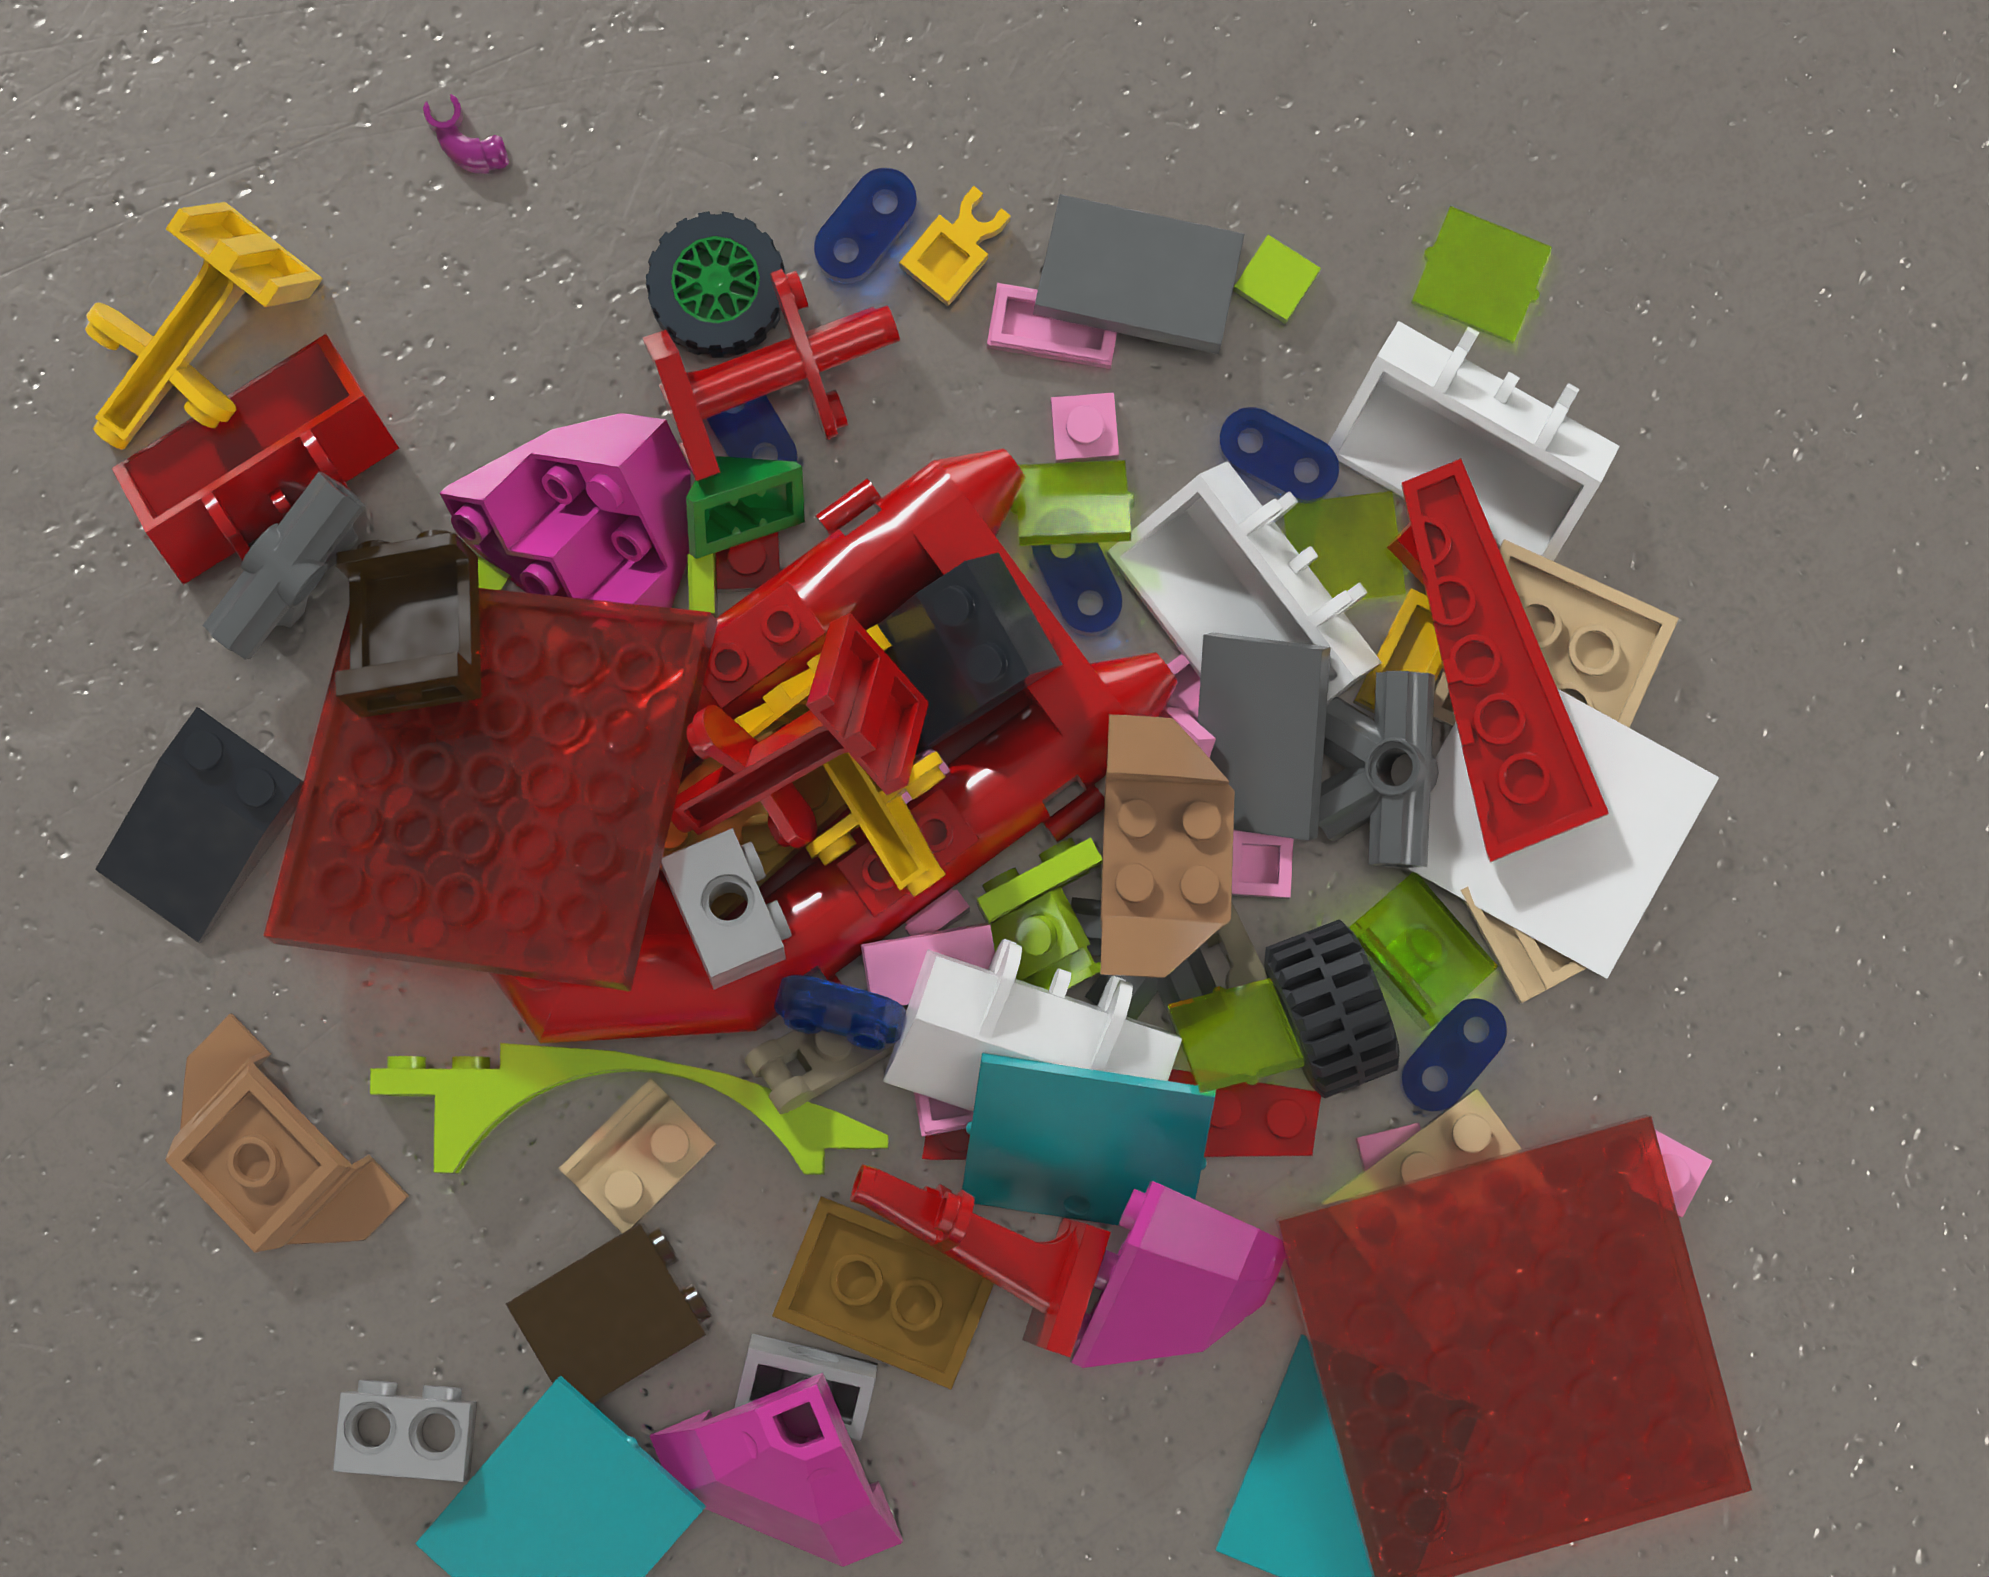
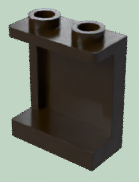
[335,530,481,718]
[506,1223,712,1404]

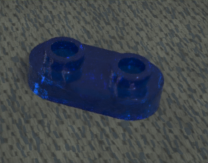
[814,168,917,284]
[706,395,798,463]
[1218,407,1339,504]
[1031,512,1122,636]
[774,975,906,1050]
[1400,998,1507,1112]

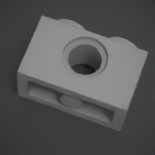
[660,828,792,989]
[734,1334,878,1441]

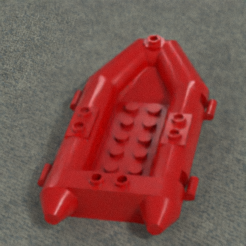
[464,448,1178,1044]

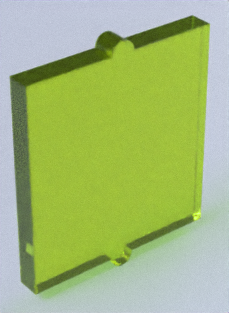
[1411,206,1552,344]
[1011,460,1135,546]
[1283,491,1406,600]
[1168,978,1304,1093]

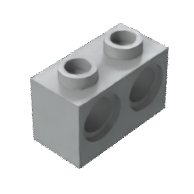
[333,1380,477,1482]

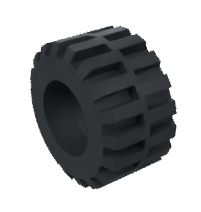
[1264,919,1400,1098]

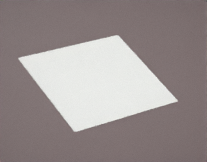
[1408,689,1719,979]

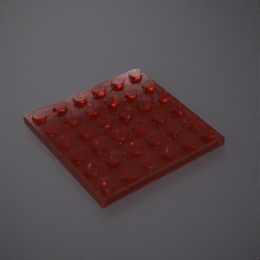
[264,588,718,991]
[1275,1114,1752,1577]

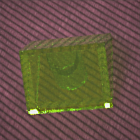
[1349,872,1498,1032]

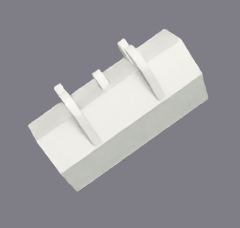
[1323,321,1620,561]
[1106,461,1382,705]
[883,939,1182,1112]

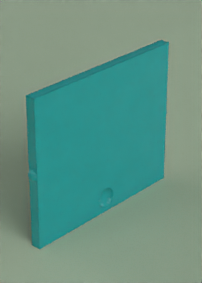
[962,1053,1216,1226]
[1215,1334,1481,1577]
[415,1376,706,1577]

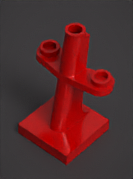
[643,269,900,481]
[667,613,929,848]
[850,1164,1111,1358]

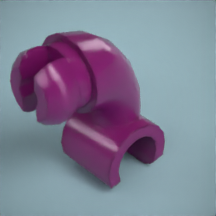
[423,94,509,174]

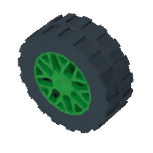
[646,211,785,358]

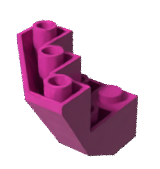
[440,413,691,664]
[1070,1181,1291,1368]
[650,1373,903,1567]

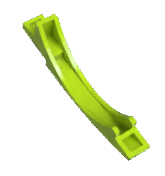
[370,1043,889,1175]

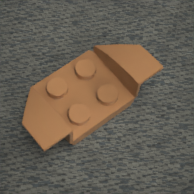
[1100,715,1235,978]
[165,1013,409,1253]

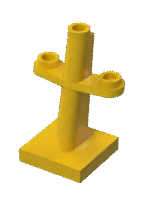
[85,202,323,449]
[734,625,946,897]

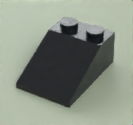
[878,553,1063,757]
[95,707,312,943]

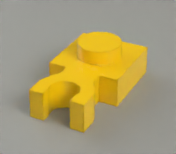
[899,186,1011,306]

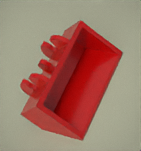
[112,334,400,585]

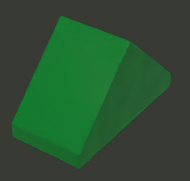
[686,456,805,559]

